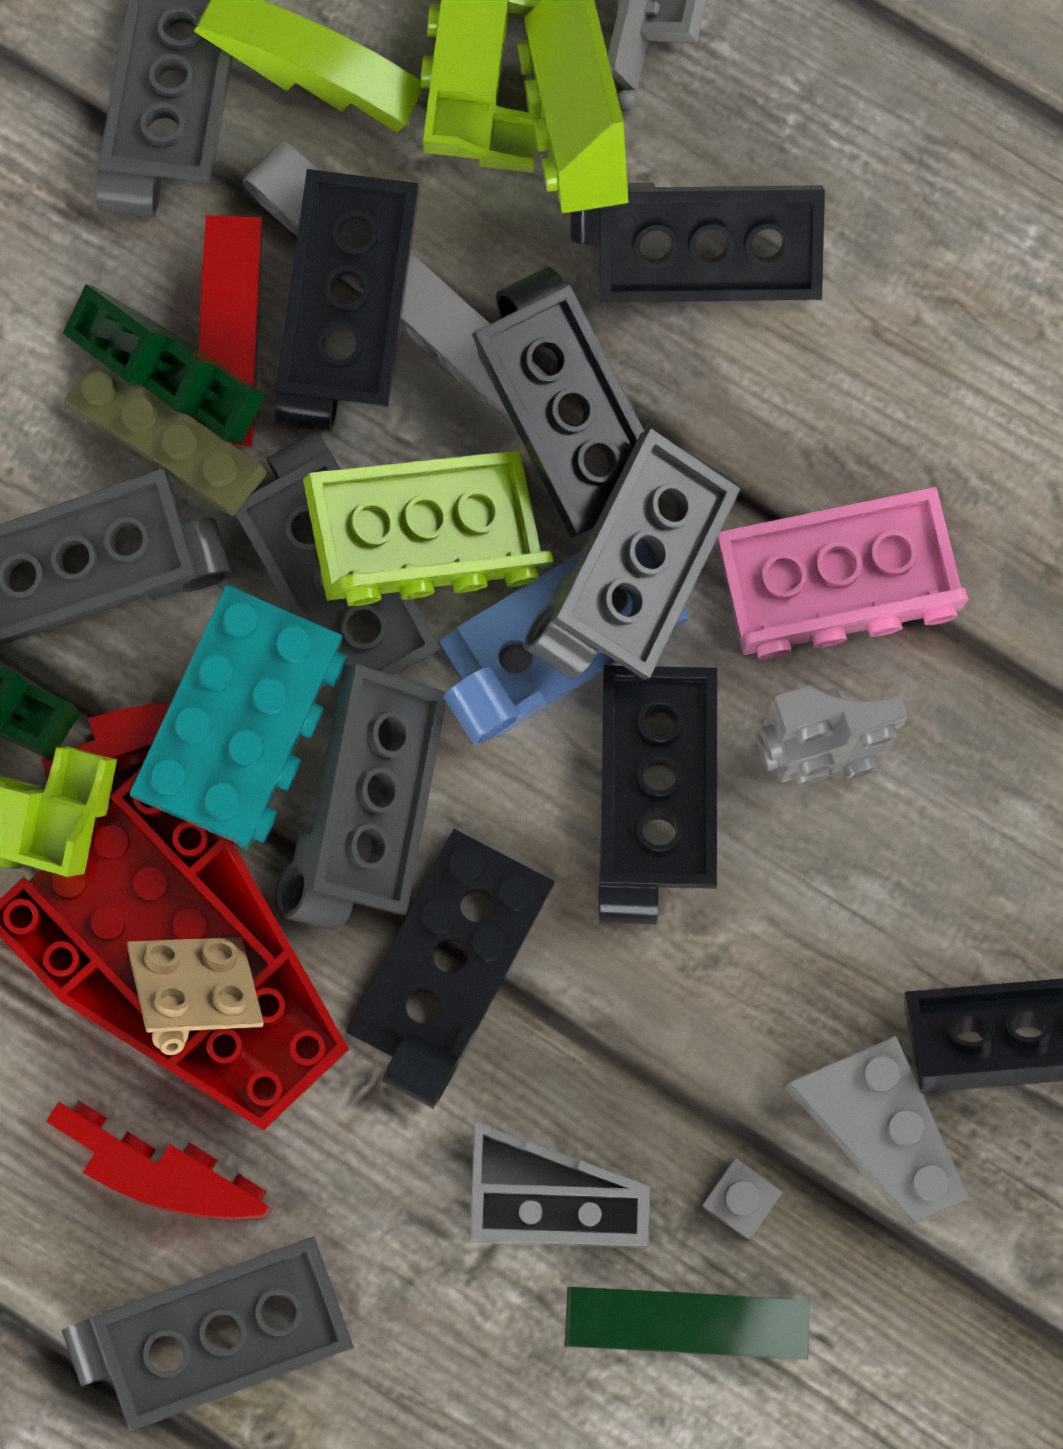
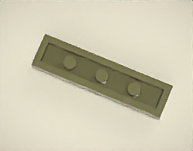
[64,359,268,517]

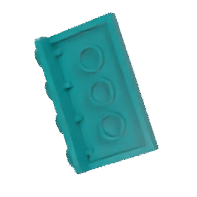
[130,585,348,852]

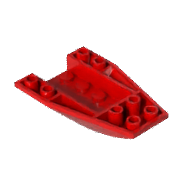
[0,767,349,1131]

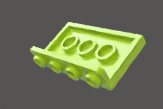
[303,450,553,606]

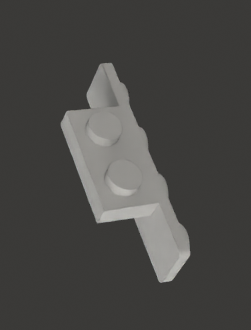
[606,0,707,90]

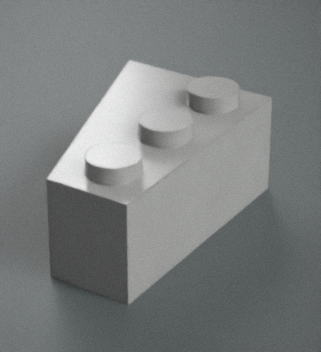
[784,1036,969,1225]
[470,1121,650,1249]

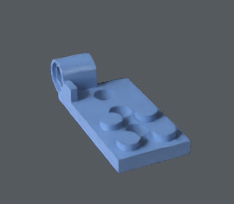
[438,540,689,746]

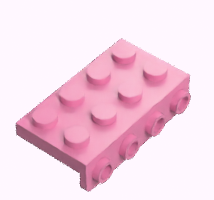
[716,487,968,660]

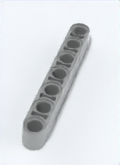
[242,141,548,433]

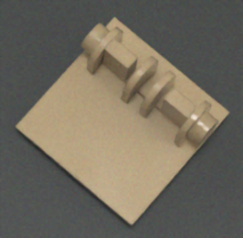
[127,937,264,1055]

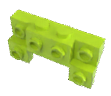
[421,0,541,173]
[0,746,117,877]

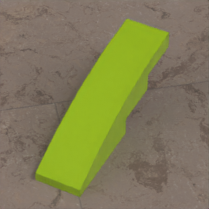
[194,0,423,133]

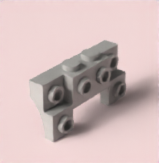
[757,685,909,787]

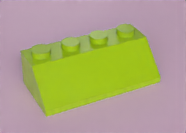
[516,0,629,214]

